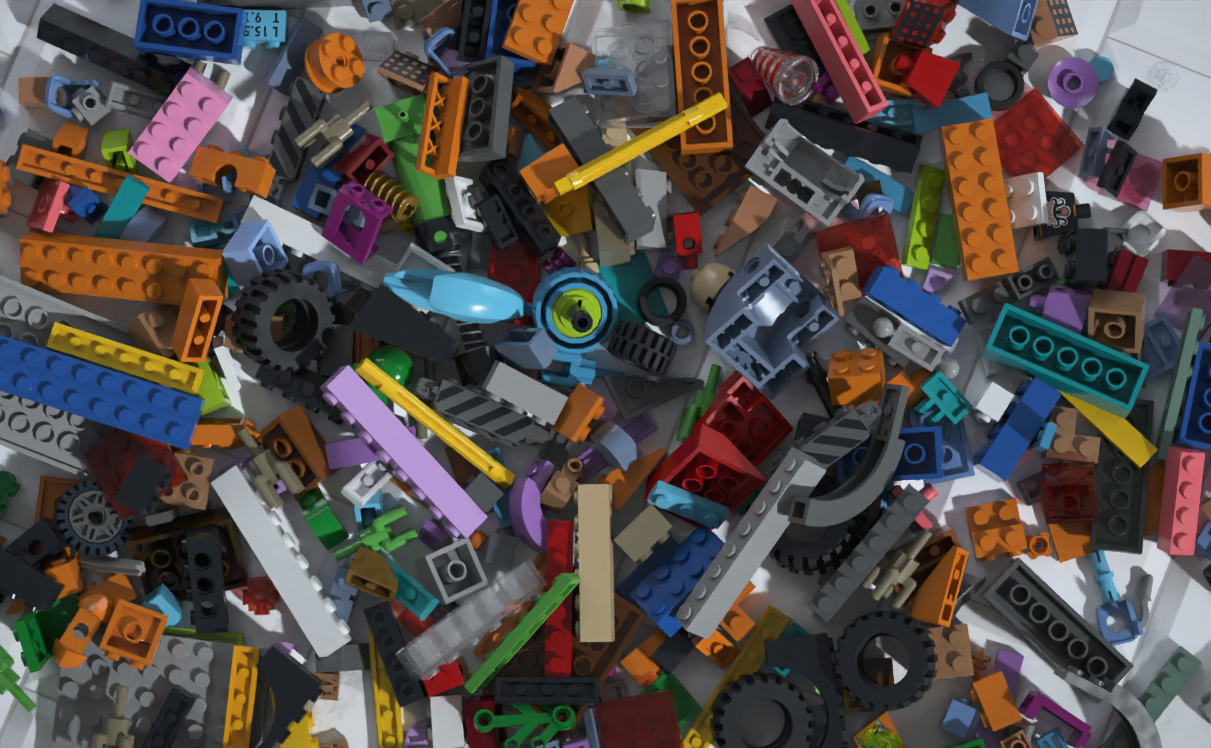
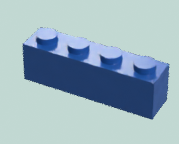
[290,115,368,222]
[861,264,967,347]

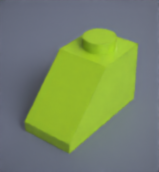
[101,128,139,176]

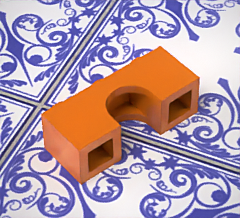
[189,144,276,199]

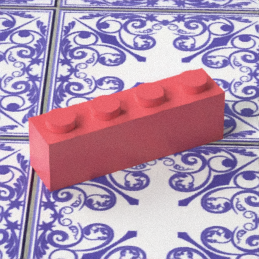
[1156,447,1205,555]

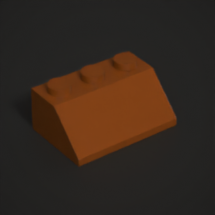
[255,405,343,501]

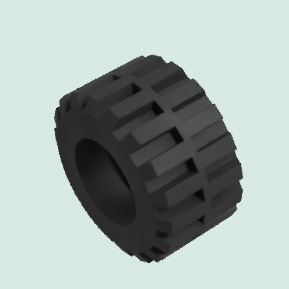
[607,321,678,376]

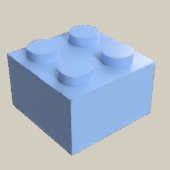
[222,219,289,290]

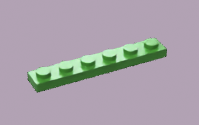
[464,573,581,694]

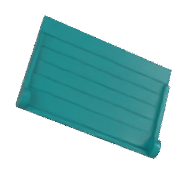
[594,245,669,325]

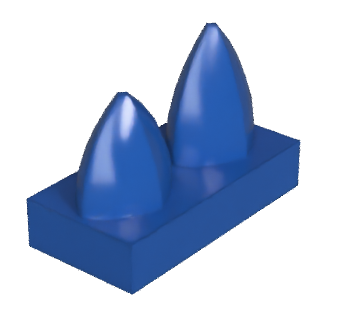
[67,184,109,226]

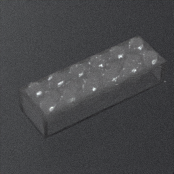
[395,559,548,681]

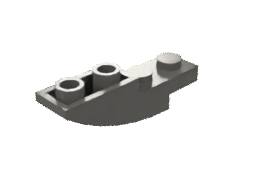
[957,256,1061,325]

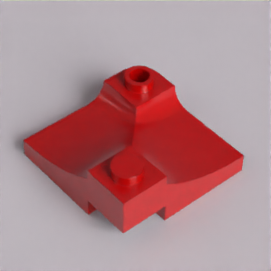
[691,370,794,467]

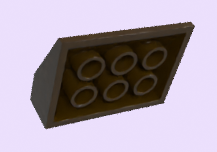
[128,506,251,602]

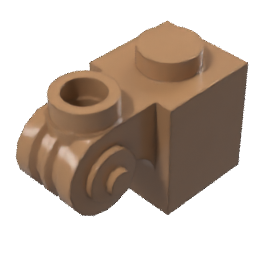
[540,456,585,515]

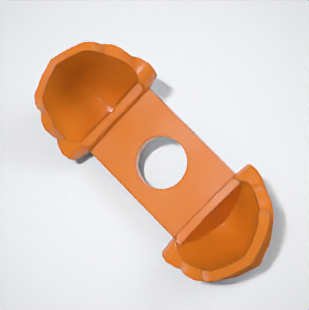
[52,593,114,669]

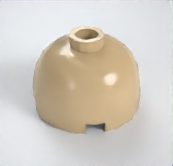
[690,263,736,315]

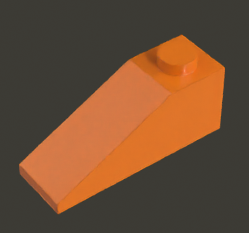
[595,448,667,511]
[911,546,969,627]
[6,557,86,616]

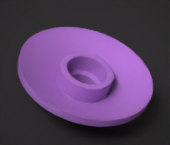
[1047,57,1099,108]

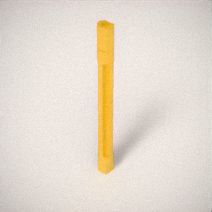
[552,92,727,197]
[355,357,515,489]

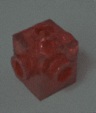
[242,576,280,615]

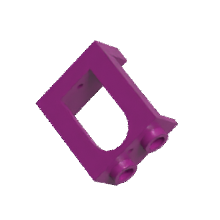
[321,180,394,264]
[1018,690,1092,748]

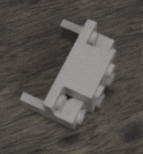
[744,118,865,228]

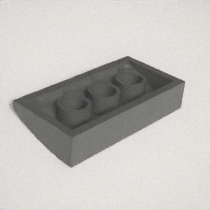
[458,55,514,162]

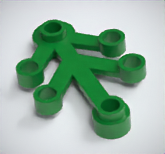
[473,705,576,748]

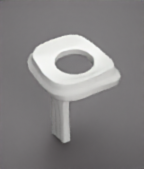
[1120,210,1166,258]

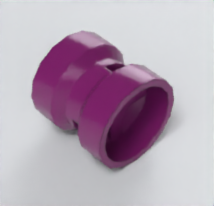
[812,72,840,106]
[541,246,576,275]

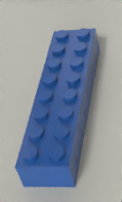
[0,335,205,450]

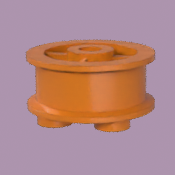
[304,33,365,94]

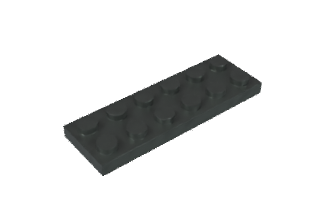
[1089,399,1154,555]

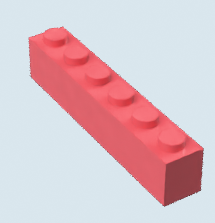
[790,0,889,124]

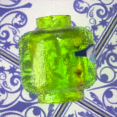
[862,724,902,748]

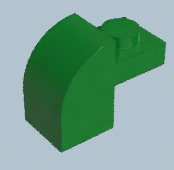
[297,487,349,550]

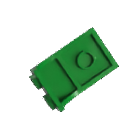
[12,593,80,673]

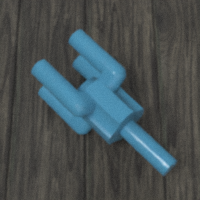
[539,350,625,389]

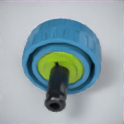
[531,266,619,354]

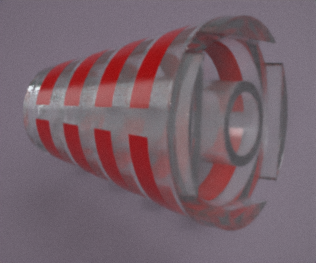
[750,46,818,105]

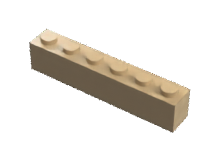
[574,484,615,642]

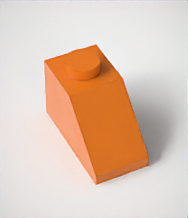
[52,121,89,184]

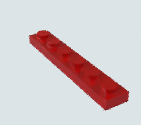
[545,520,575,677]

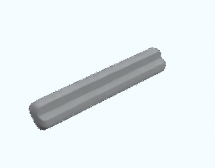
[79,556,146,576]

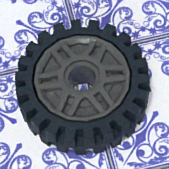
[53,480,133,559]

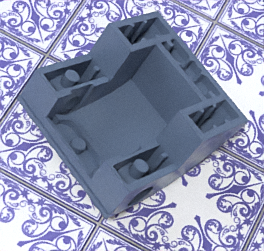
[703,243,840,400]

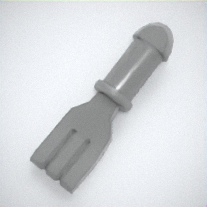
[1139,574,1154,628]

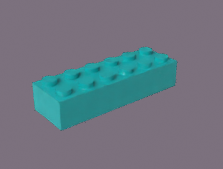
[981,303,1150,419]

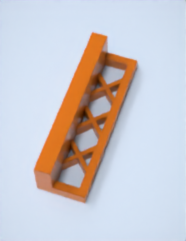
[415,72,470,180]

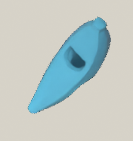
[382,269,532,324]

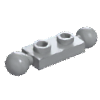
[872,317,960,379]

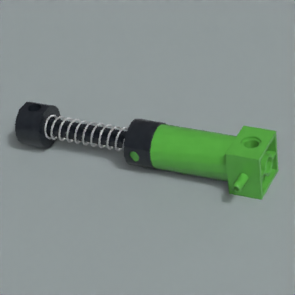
[374,93,504,388]

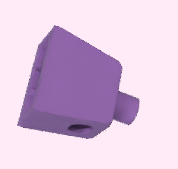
[1028,285,1093,335]

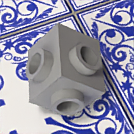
[69,86,111,129]

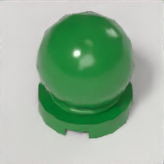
[351,345,415,405]

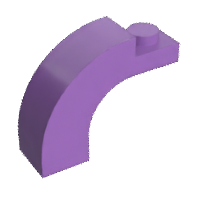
[325,426,417,470]
[508,460,555,554]

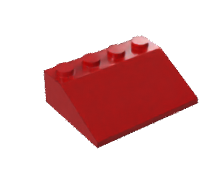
[644,424,765,530]

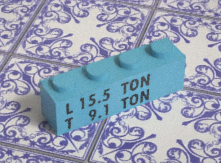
[243,10,289,50]

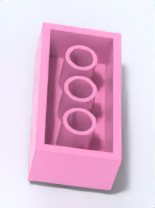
[128,66,233,183]

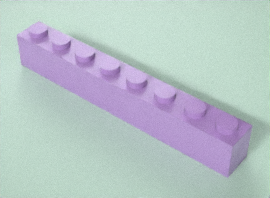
[320,365,488,539]

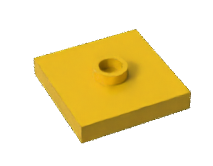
[541,184,596,238]

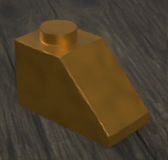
[344,546,399,603]

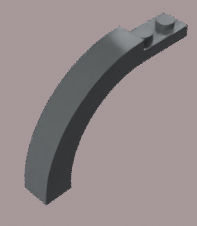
[788,383,909,527]
[1054,664,1162,748]

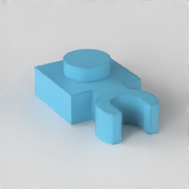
[188,218,235,248]

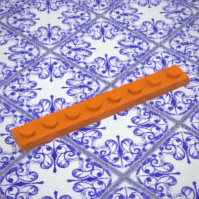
[16,144,224,224]

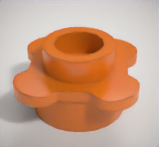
[1025,532,1053,560]

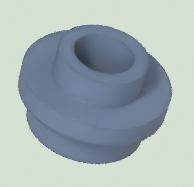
[669,319,694,345]

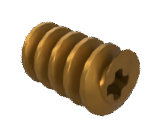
[363,172,419,222]

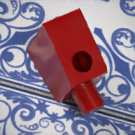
[893,50,960,109]
[672,211,703,270]
[417,656,470,698]

